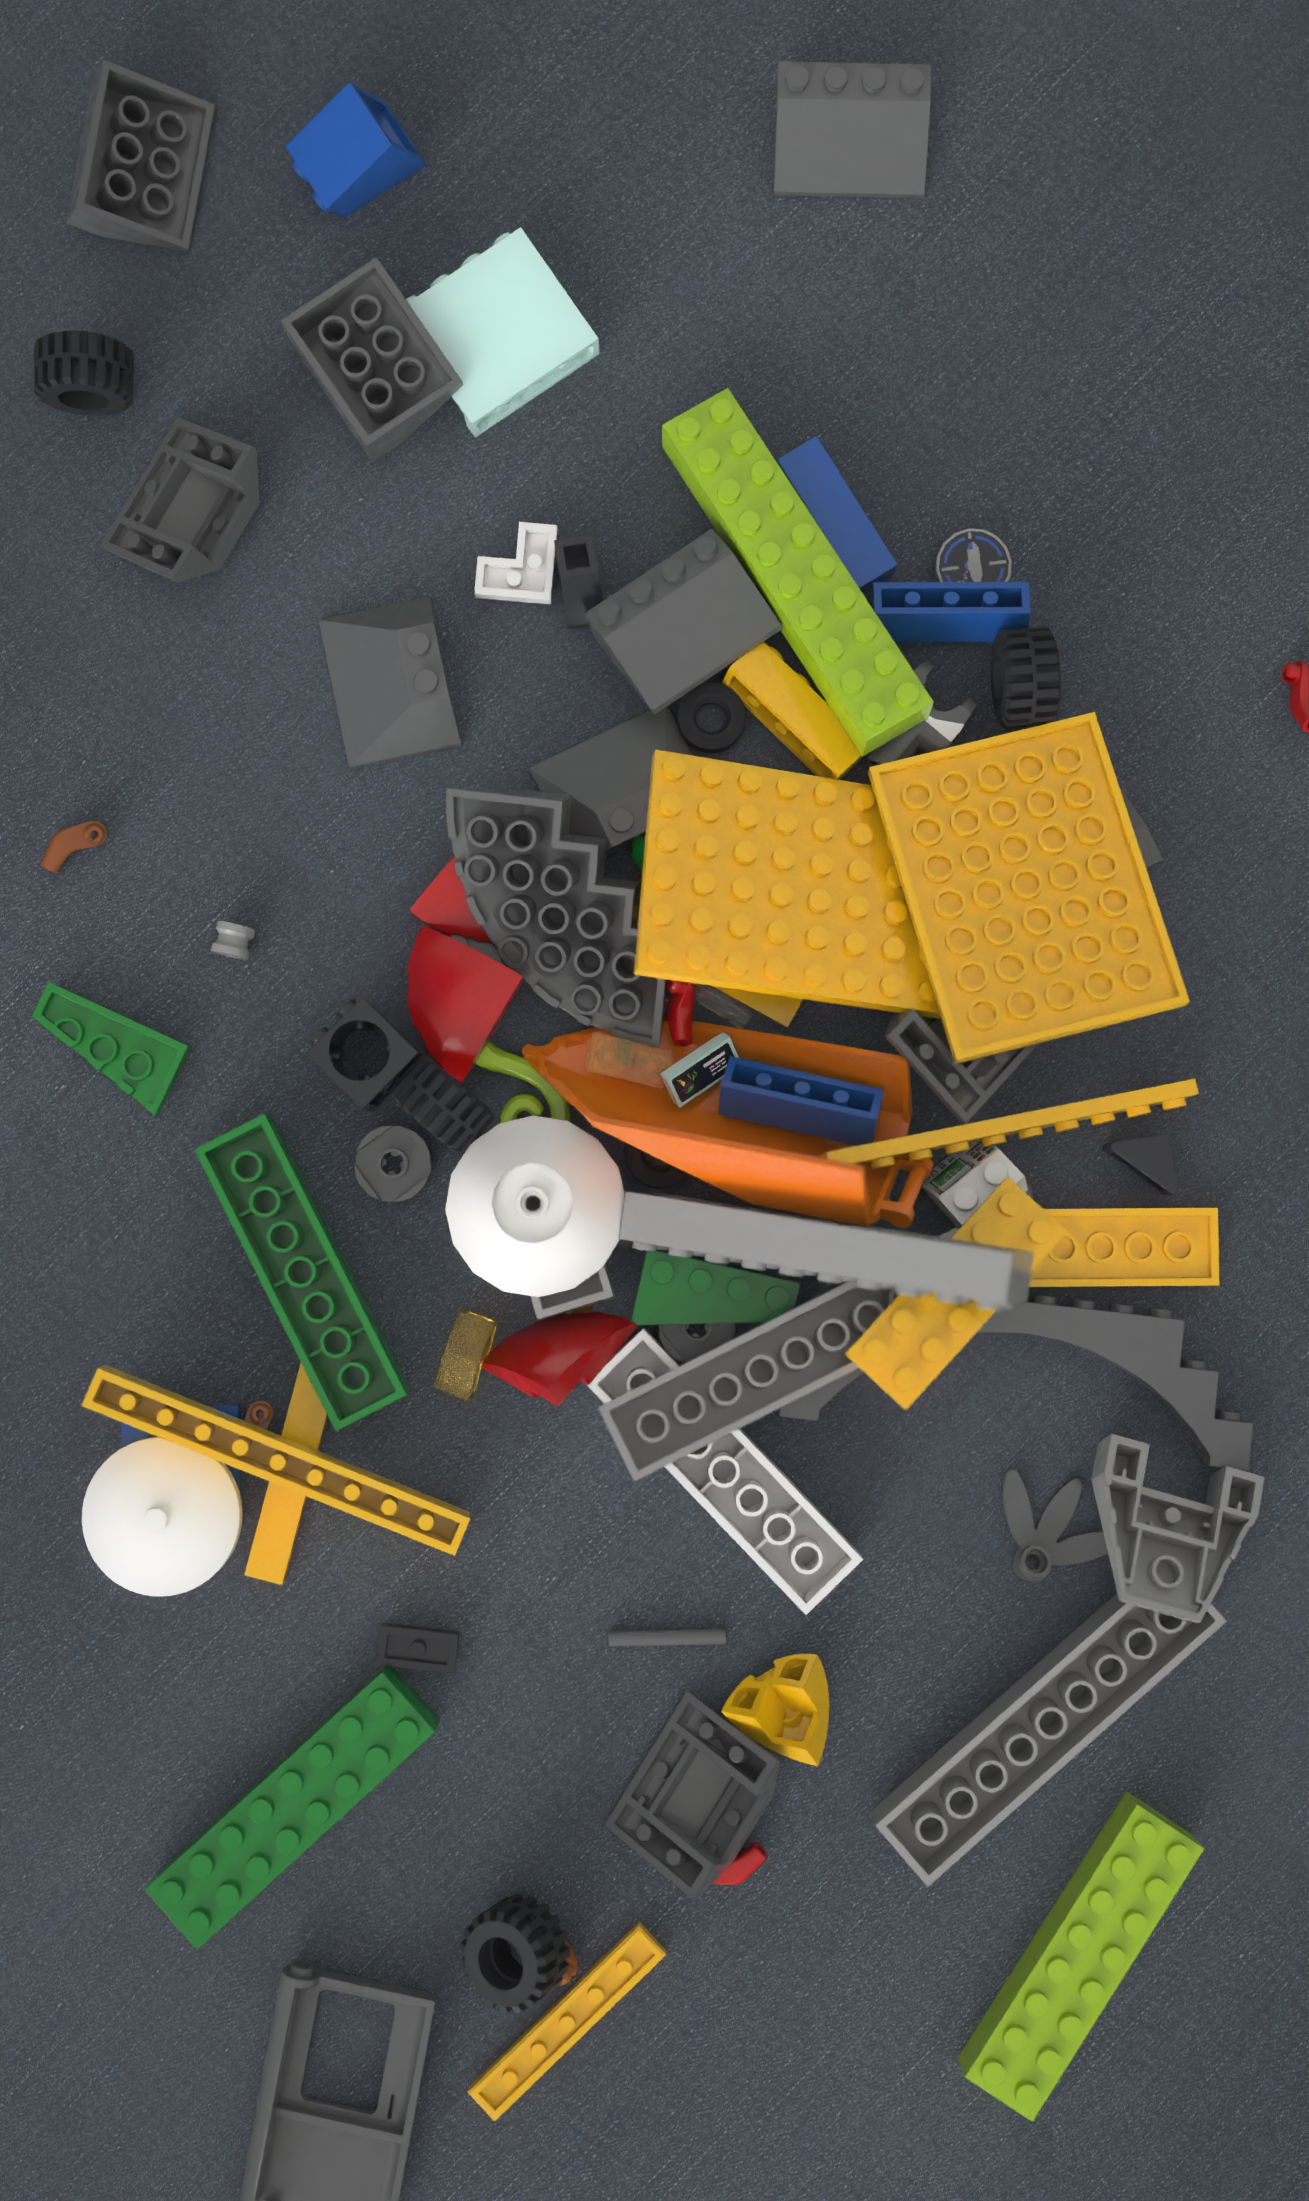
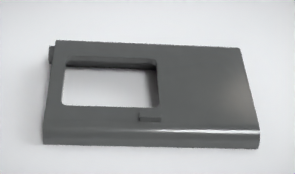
[238,1960,436,2201]

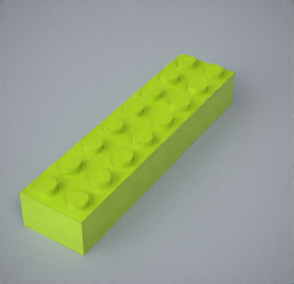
[958,1791,1204,2122]

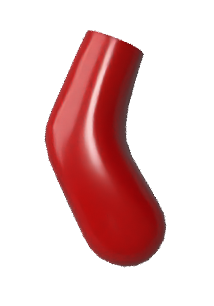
[1281,660,1309,733]
[666,979,695,1046]
[713,1841,768,1885]

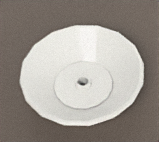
[445,1116,625,1297]

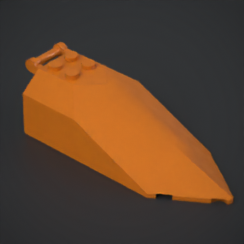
[522,1016,933,1228]

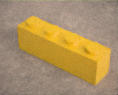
[721,642,863,780]

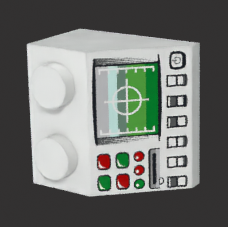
[921,1141,1028,1229]

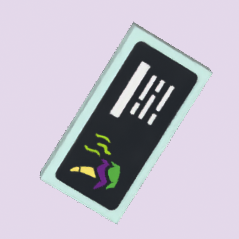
[660,1032,739,1108]

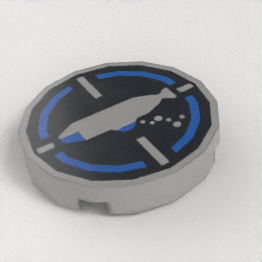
[934,528,1012,582]

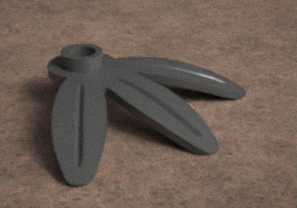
[1002,1468,1108,1582]

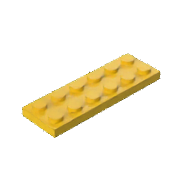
[845,1177,1068,1410]
[1029,1208,1219,1287]

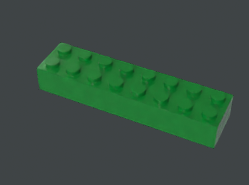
[194,1114,412,1431]
[144,1666,440,1950]

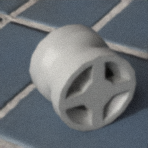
[210,921,256,960]

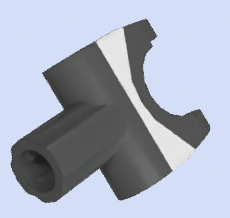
[867,661,978,766]

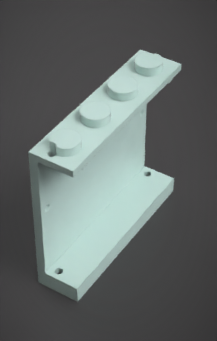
[406,227,599,437]

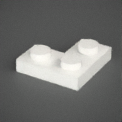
[474,522,558,604]

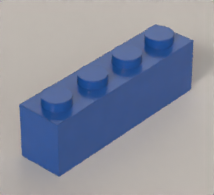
[777,436,898,594]
[871,582,1031,642]
[719,1056,884,1146]

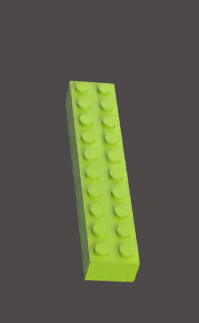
[662,388,934,757]

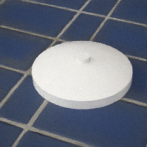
[82,1436,243,1596]

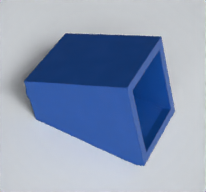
[285,82,426,217]

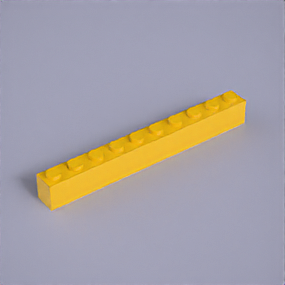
[81,1365,470,1556]

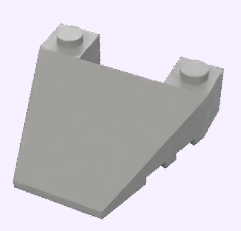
[1091,1434,1264,1623]

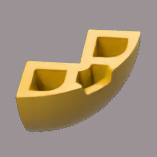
[721,1654,829,1766]

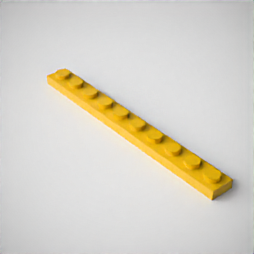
[818,1079,1199,1170]

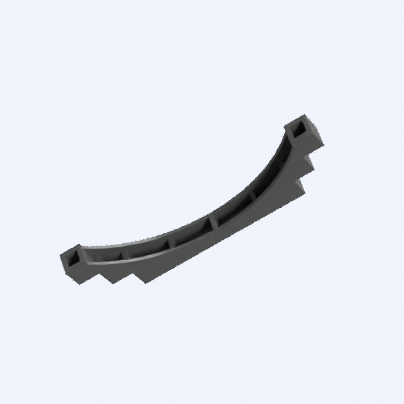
[777,1294,1253,1471]

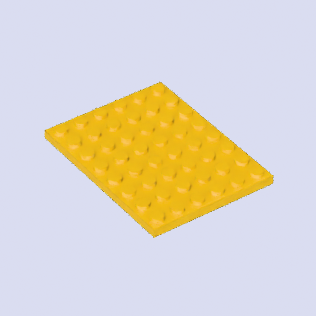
[868,712,1190,1064]
[634,749,941,1019]

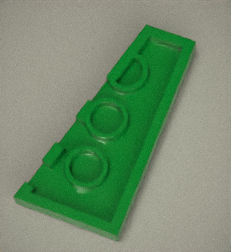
[32,982,191,1117]
[631,1250,800,1325]

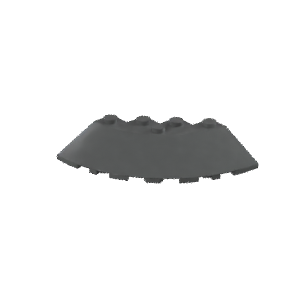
[446,787,669,1047]

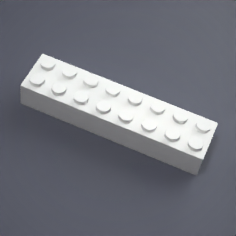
[587,1326,863,1615]

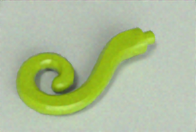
[475,1041,571,1123]

